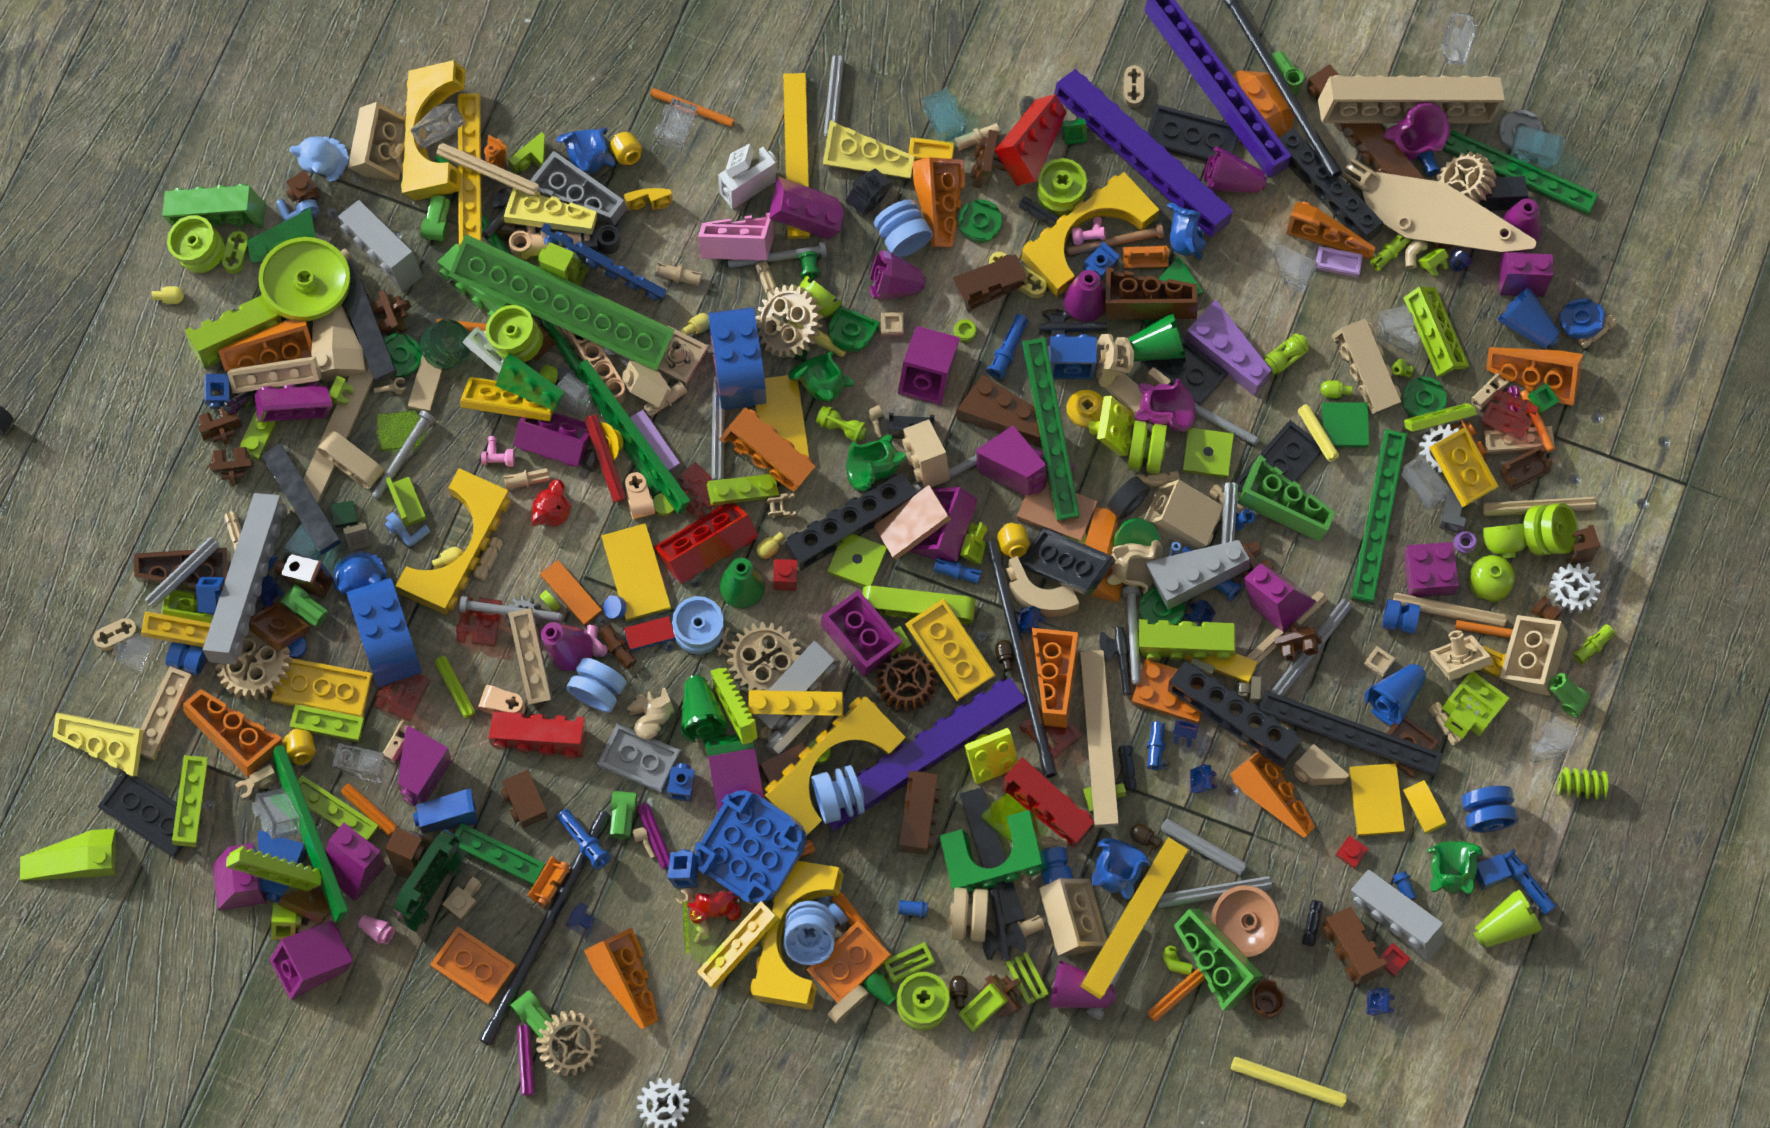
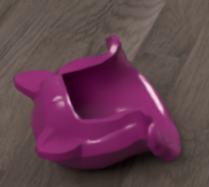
[1384,102,1450,161]
[1134,379,1196,432]

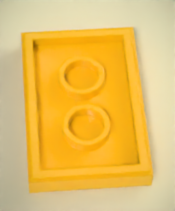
[1429,427,1499,507]
[1349,763,1405,837]

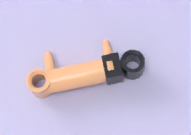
[509,225,620,260]

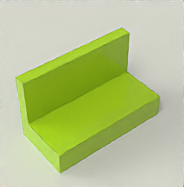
[386,477,426,528]

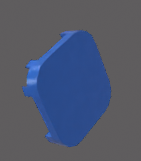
[694,790,806,904]

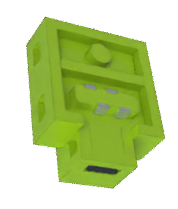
[1442,671,1509,739]

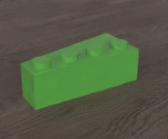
[163,184,266,228]
[437,244,511,318]
[1237,455,1335,542]
[1174,909,1263,1011]

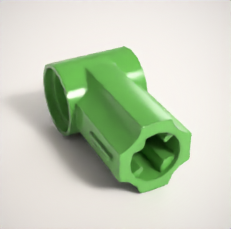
[1271,51,1304,96]
[420,195,451,242]
[279,584,328,628]
[1549,673,1591,717]
[610,791,637,839]
[510,990,553,1038]

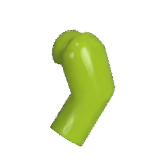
[1391,359,1414,378]
[1162,946,1193,976]

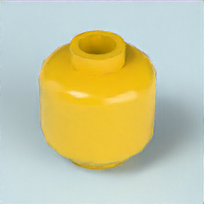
[609,132,642,165]
[997,523,1030,558]
[283,729,316,765]

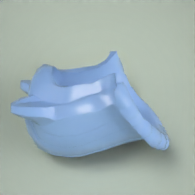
[290,136,350,182]

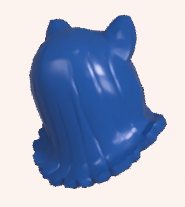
[556,127,615,174]
[1167,203,1207,260]
[333,551,387,595]
[1092,838,1151,900]

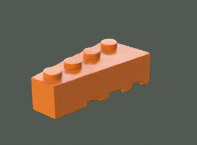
[719,407,816,492]
[1032,628,1079,728]
[183,689,283,778]

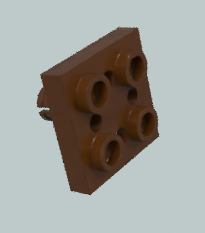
[970,129,1007,189]

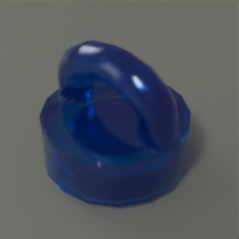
[1450,248,1473,272]

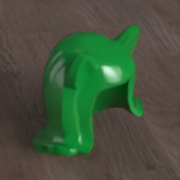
[788,351,854,402]
[846,435,907,491]
[1427,841,1483,894]

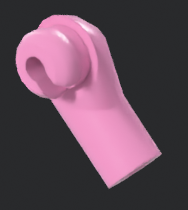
[586,625,608,657]

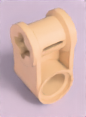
[625,472,655,519]
[478,685,526,714]

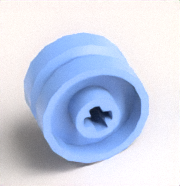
[672,596,724,655]
[566,658,627,713]

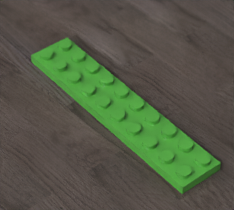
[448,234,675,371]

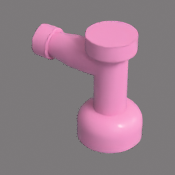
[1072,217,1106,245]
[481,436,515,467]

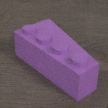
[1185,299,1271,396]

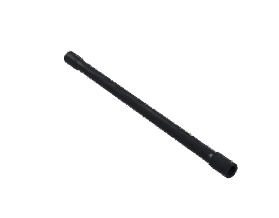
[1223,0,1343,179]
[986,540,1057,778]
[479,810,612,1046]

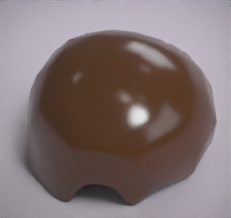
[1249,979,1285,1019]

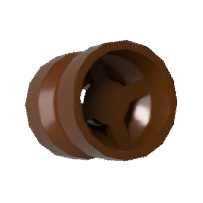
[1531,595,1563,620]

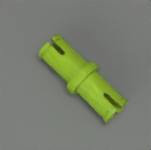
[1369,234,1411,271]
[1572,624,1616,665]

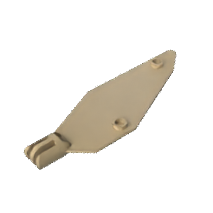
[1340,158,1536,252]

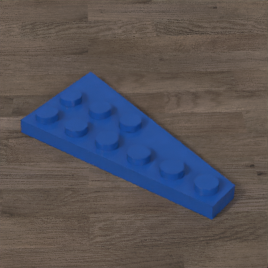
[541,223,667,301]

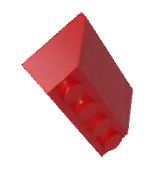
[654,503,759,584]

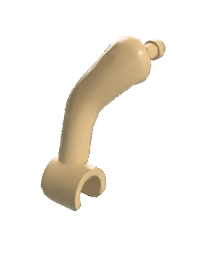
[676,888,709,943]

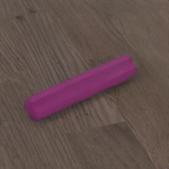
[637,803,670,870]
[517,1025,535,1096]

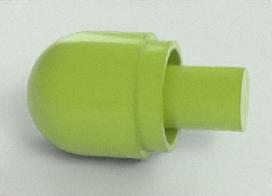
[1320,380,1353,399]

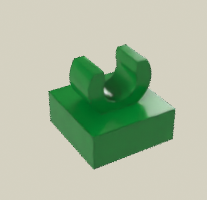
[1063,119,1087,145]
[1527,383,1560,414]

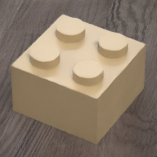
[902,420,950,488]

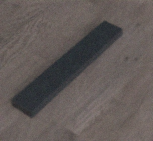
[344,259,397,382]
[261,443,341,555]
[960,787,1025,926]

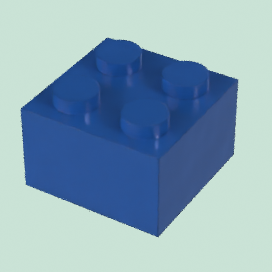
[1049,334,1097,379]

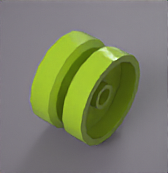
[1036,158,1087,216]
[167,215,225,273]
[485,305,543,362]
[1127,420,1167,475]
[1523,503,1578,555]
[897,972,950,1031]

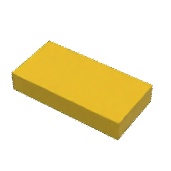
[909,138,955,161]

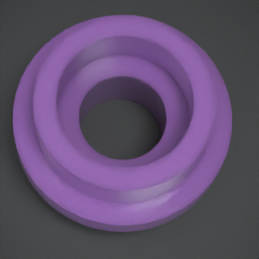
[1454,531,1477,554]

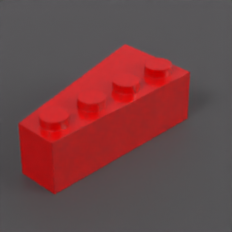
[994,94,1067,186]
[488,711,587,759]
[1002,757,1094,849]

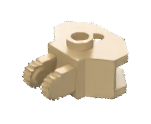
[1095,334,1134,388]

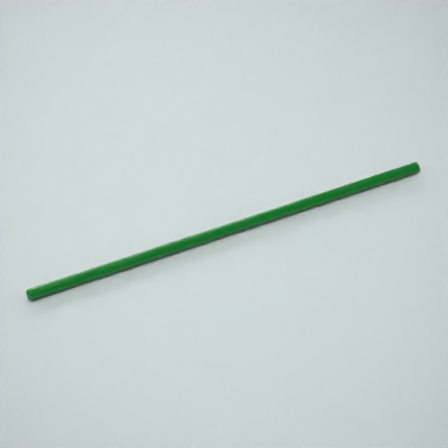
[435,155,662,496]

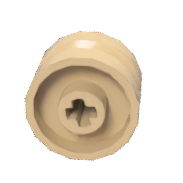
[950,887,988,942]

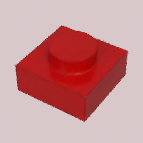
[1335,835,1369,869]
[1379,943,1411,977]

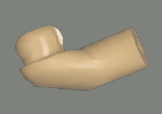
[1405,239,1428,270]

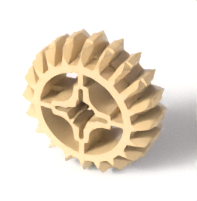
[1437,152,1496,204]
[536,1010,601,1076]

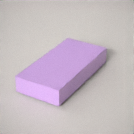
[1315,246,1363,278]

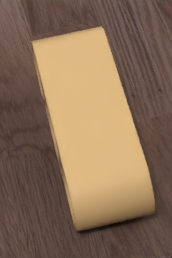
[317,431,384,489]

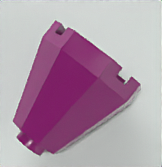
[869,250,926,300]

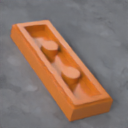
[540,560,602,626]

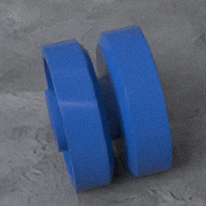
[1461,786,1519,833]

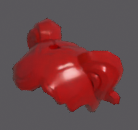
[531,479,572,527]
[687,891,742,924]

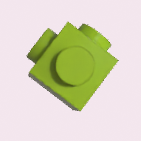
[271,903,302,940]

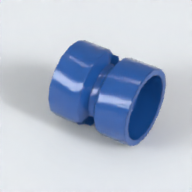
[1382,599,1420,635]
[165,642,207,676]
[1041,847,1073,886]

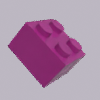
[1404,542,1459,597]

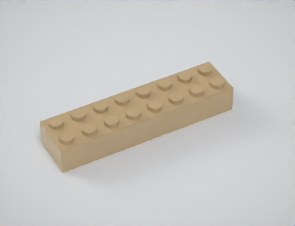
[1318,75,1505,123]

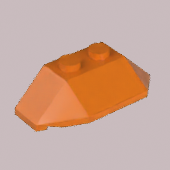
[1232,70,1294,138]

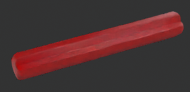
[585,415,626,502]

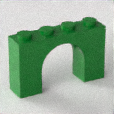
[940,810,1047,894]

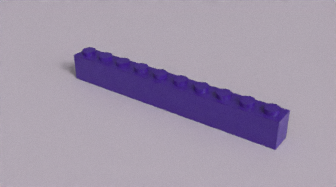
[1144,0,1291,178]
[1054,69,1233,237]
[817,678,1026,833]

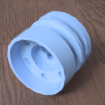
[874,199,933,258]
[812,765,865,824]
[784,901,835,965]

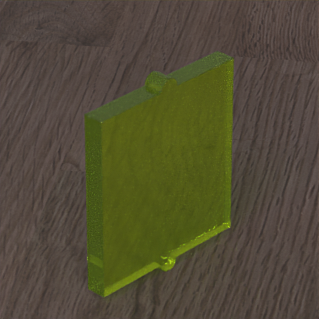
[376,410,420,451]
[981,793,1037,843]
[682,901,690,953]

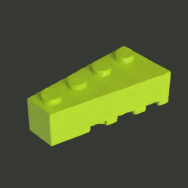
[538,242,589,286]
[184,295,282,369]
[1139,619,1236,660]

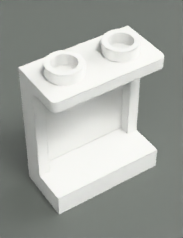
[718,147,777,210]

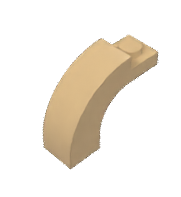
[1006,556,1079,617]

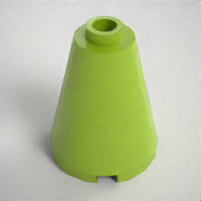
[1473,889,1543,948]

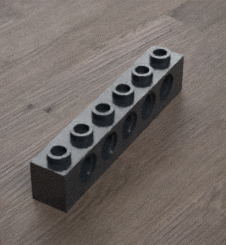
[1279,128,1383,242]
[785,472,917,571]
[1168,661,1301,768]

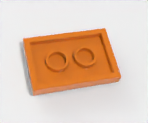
[1131,659,1202,725]
[807,920,892,1003]
[430,926,517,1006]

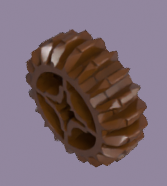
[875,650,938,713]

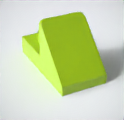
[508,132,546,174]

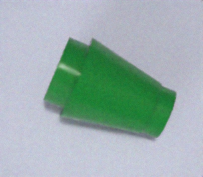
[863,970,897,1006]

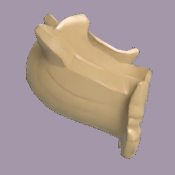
[1107,540,1163,594]

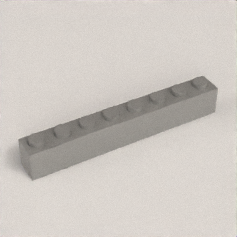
[203,493,287,665]

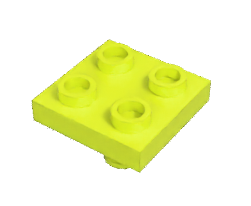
[1089,396,1135,456]
[965,728,1018,785]

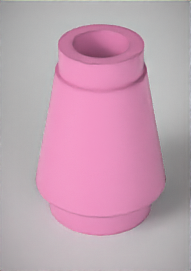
[358,915,395,945]

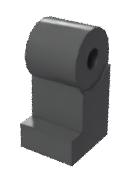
[1439,488,1466,533]

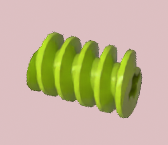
[1557,767,1608,800]

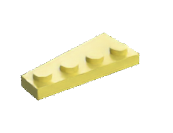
[823,120,915,179]
[504,188,597,234]
[53,713,144,776]

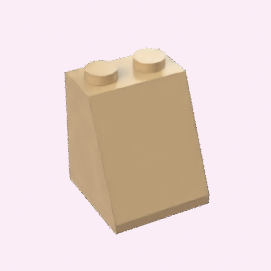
[1144,479,1223,549]

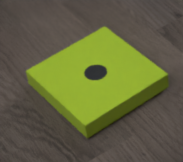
[1182,428,1234,479]
[827,534,887,587]

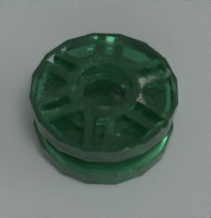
[420,319,471,370]

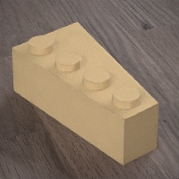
[1331,318,1401,415]

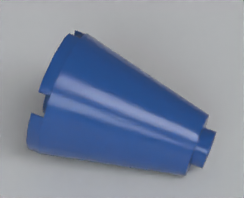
[1497,287,1560,348]
[1364,664,1426,725]

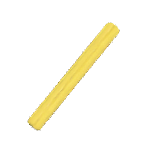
[1231,1057,1347,1107]

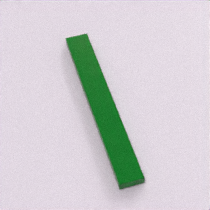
[1442,129,1599,216]
[1022,337,1080,521]
[576,359,690,515]
[1351,429,1407,604]
[271,745,348,923]

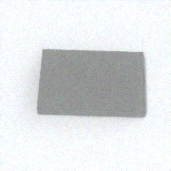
[597,723,681,794]

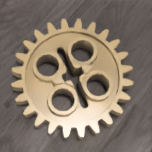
[755,285,823,359]
[726,622,801,694]
[215,630,292,700]

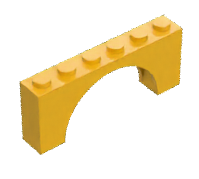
[401,60,466,201]
[1021,172,1159,298]
[395,468,511,616]
[764,697,906,836]
[751,861,844,1010]

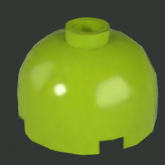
[800,276,843,318]
[1483,523,1527,558]
[1468,555,1515,603]

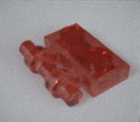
[1481,390,1539,441]
[679,462,716,519]
[455,597,503,647]
[374,674,430,722]

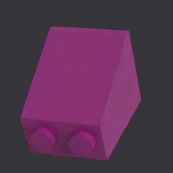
[1499,252,1553,297]
[897,326,960,405]
[976,426,1047,496]
[1244,563,1316,633]
[398,725,452,807]
[707,747,764,812]
[325,823,386,902]
[213,843,266,911]
[270,921,353,1000]

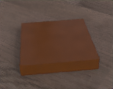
[249,601,311,652]
[1387,716,1440,778]
[279,886,343,924]

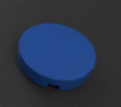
[1560,299,1605,339]

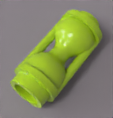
[1264,333,1309,376]
[816,406,868,443]

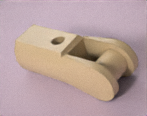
[1471,372,1509,410]
[381,720,416,763]

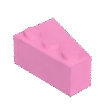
[698,212,775,261]

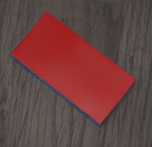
[624,616,675,652]

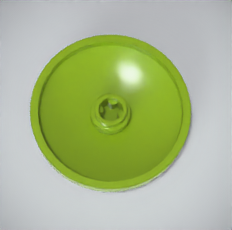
[259,237,350,321]

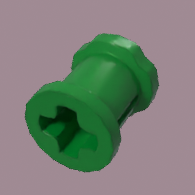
[798,251,821,280]

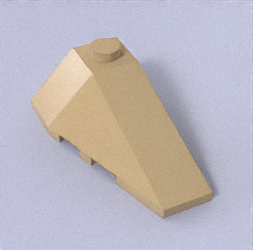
[311,304,367,383]

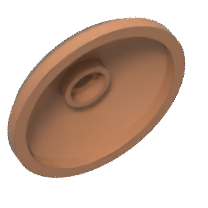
[1211,885,1280,957]

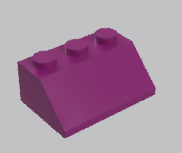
[769,177,844,240]
[255,383,332,422]
[513,412,591,467]
[909,487,978,561]
[820,589,902,677]

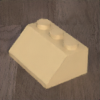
[348,102,406,181]
[1500,615,1568,696]
[1039,878,1107,956]

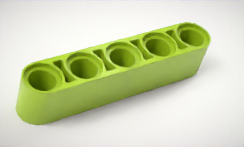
[862,586,976,625]

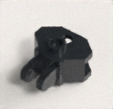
[846,168,893,217]

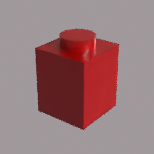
[773,559,797,591]

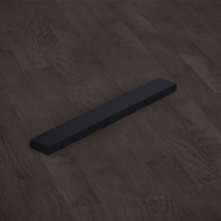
[1259,690,1443,777]

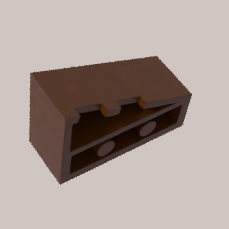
[953,254,1029,312]
[899,771,940,855]
[1322,907,1388,987]

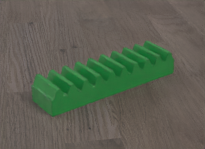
[455,823,546,887]

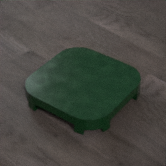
[394,830,467,932]

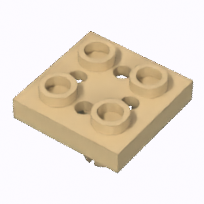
[657,326,708,386]
[1430,630,1492,680]

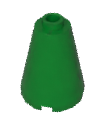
[1125,314,1186,362]
[719,558,765,609]
[681,675,728,742]

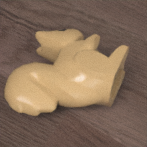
[627,688,675,740]

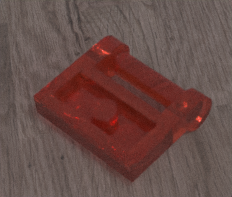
[1019,708,1082,760]

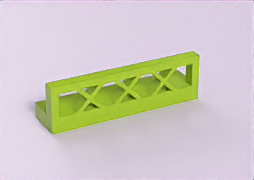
[1404,287,1469,377]

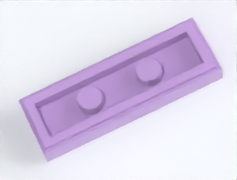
[630,410,680,472]

